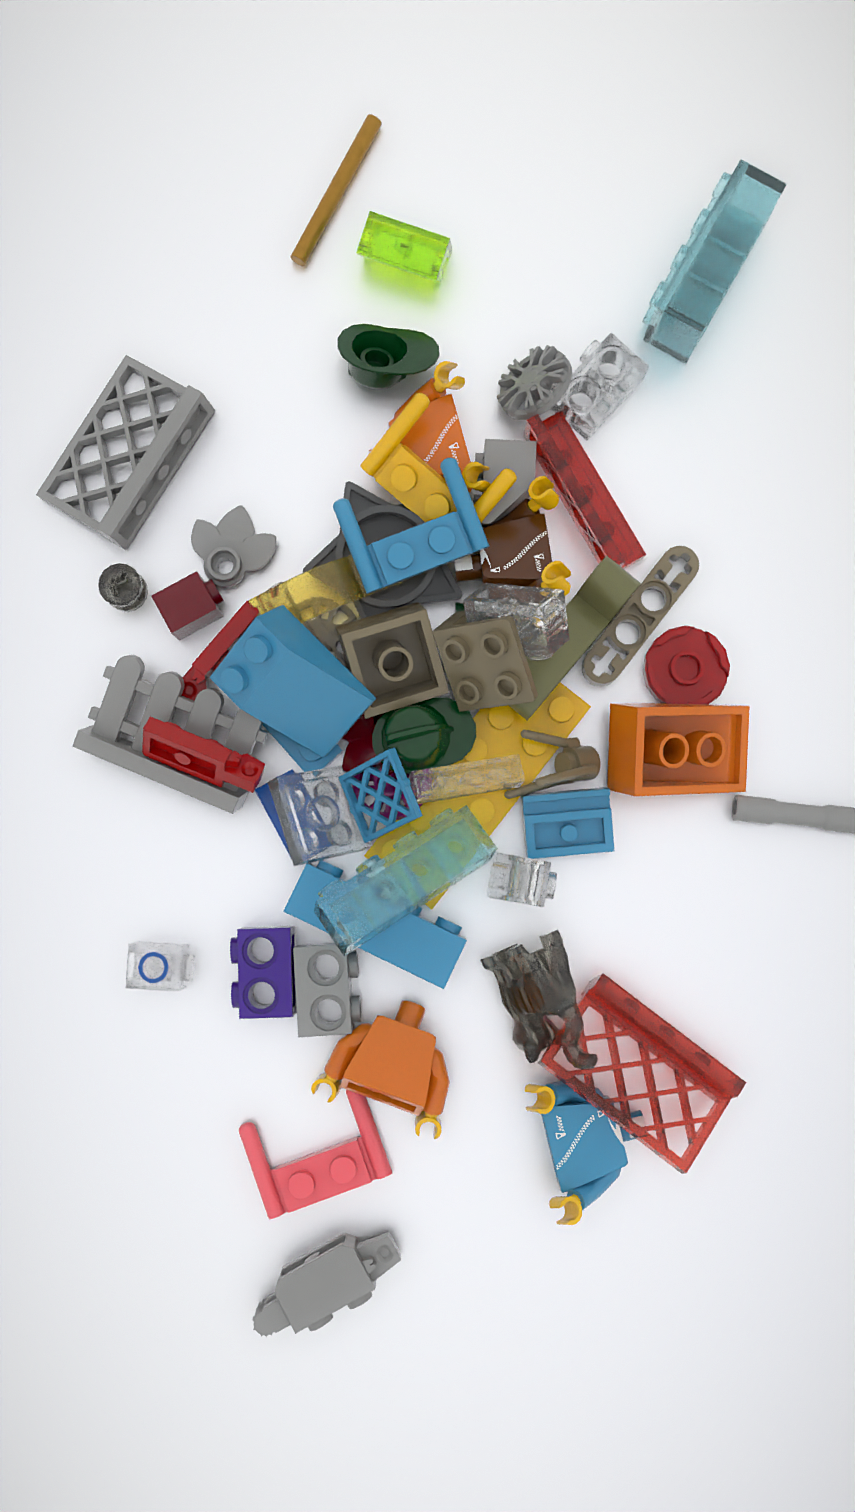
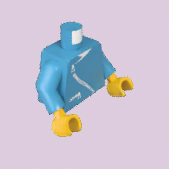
[525,1079,648,1225]

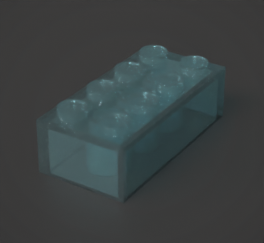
[642,159,787,364]

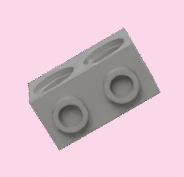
[293,942,361,1037]

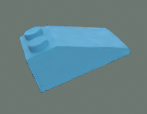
[209,605,377,758]

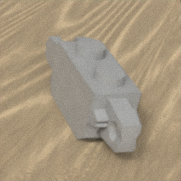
[252,1232,401,1337]

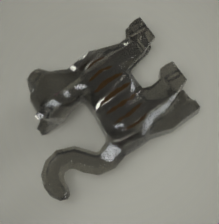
[480,930,598,1070]

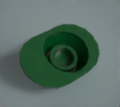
[337,323,440,390]
[372,698,476,774]

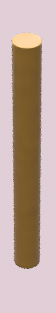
[290,114,382,266]

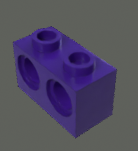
[230,926,297,1019]

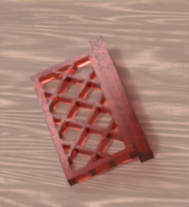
[538,973,747,1174]

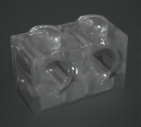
[551,333,649,441]
[463,583,570,661]
[486,853,557,907]

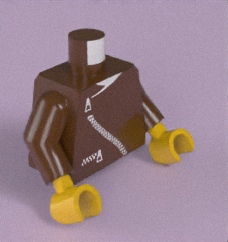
[454,476,571,613]

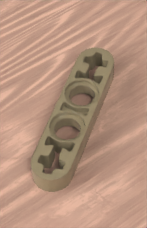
[582,546,699,687]

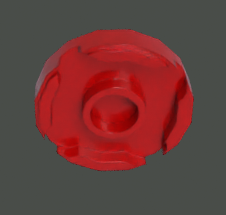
[642,625,730,704]

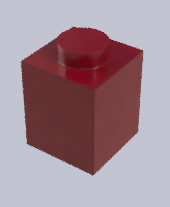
[151,571,224,641]

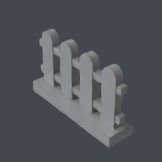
[72,655,269,814]

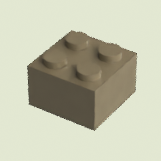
[335,602,449,718]

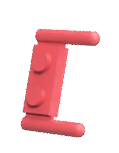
[239,1089,393,1219]

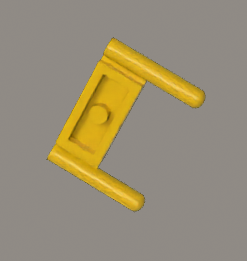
[360,393,517,523]

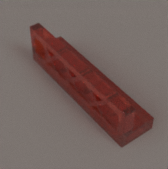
[523,411,646,569]

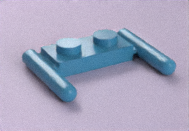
[333,457,490,594]

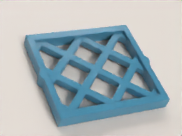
[338,748,423,843]

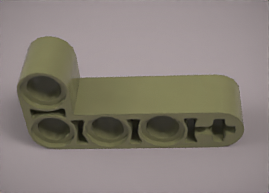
[508,556,641,721]

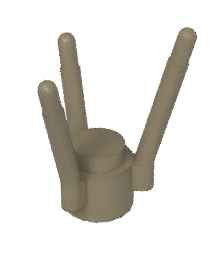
[504,730,600,799]

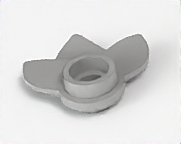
[191,505,276,588]

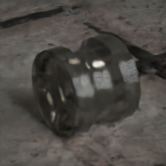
[98,563,148,612]

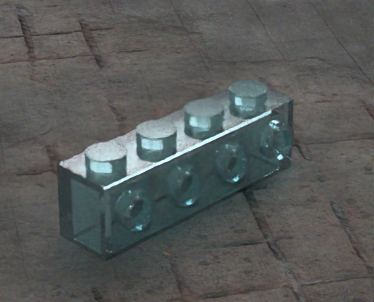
[314,805,498,956]

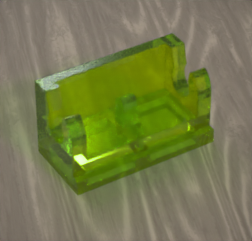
[356,211,453,283]

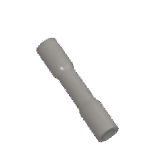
[732,795,855,834]

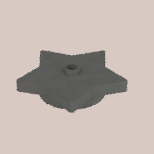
[303,481,463,619]

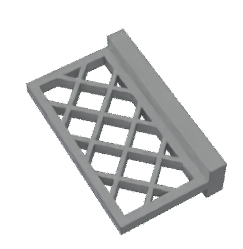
[36,355,215,550]

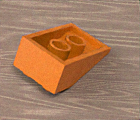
[607,703,750,796]

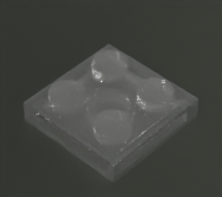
[268,765,373,866]

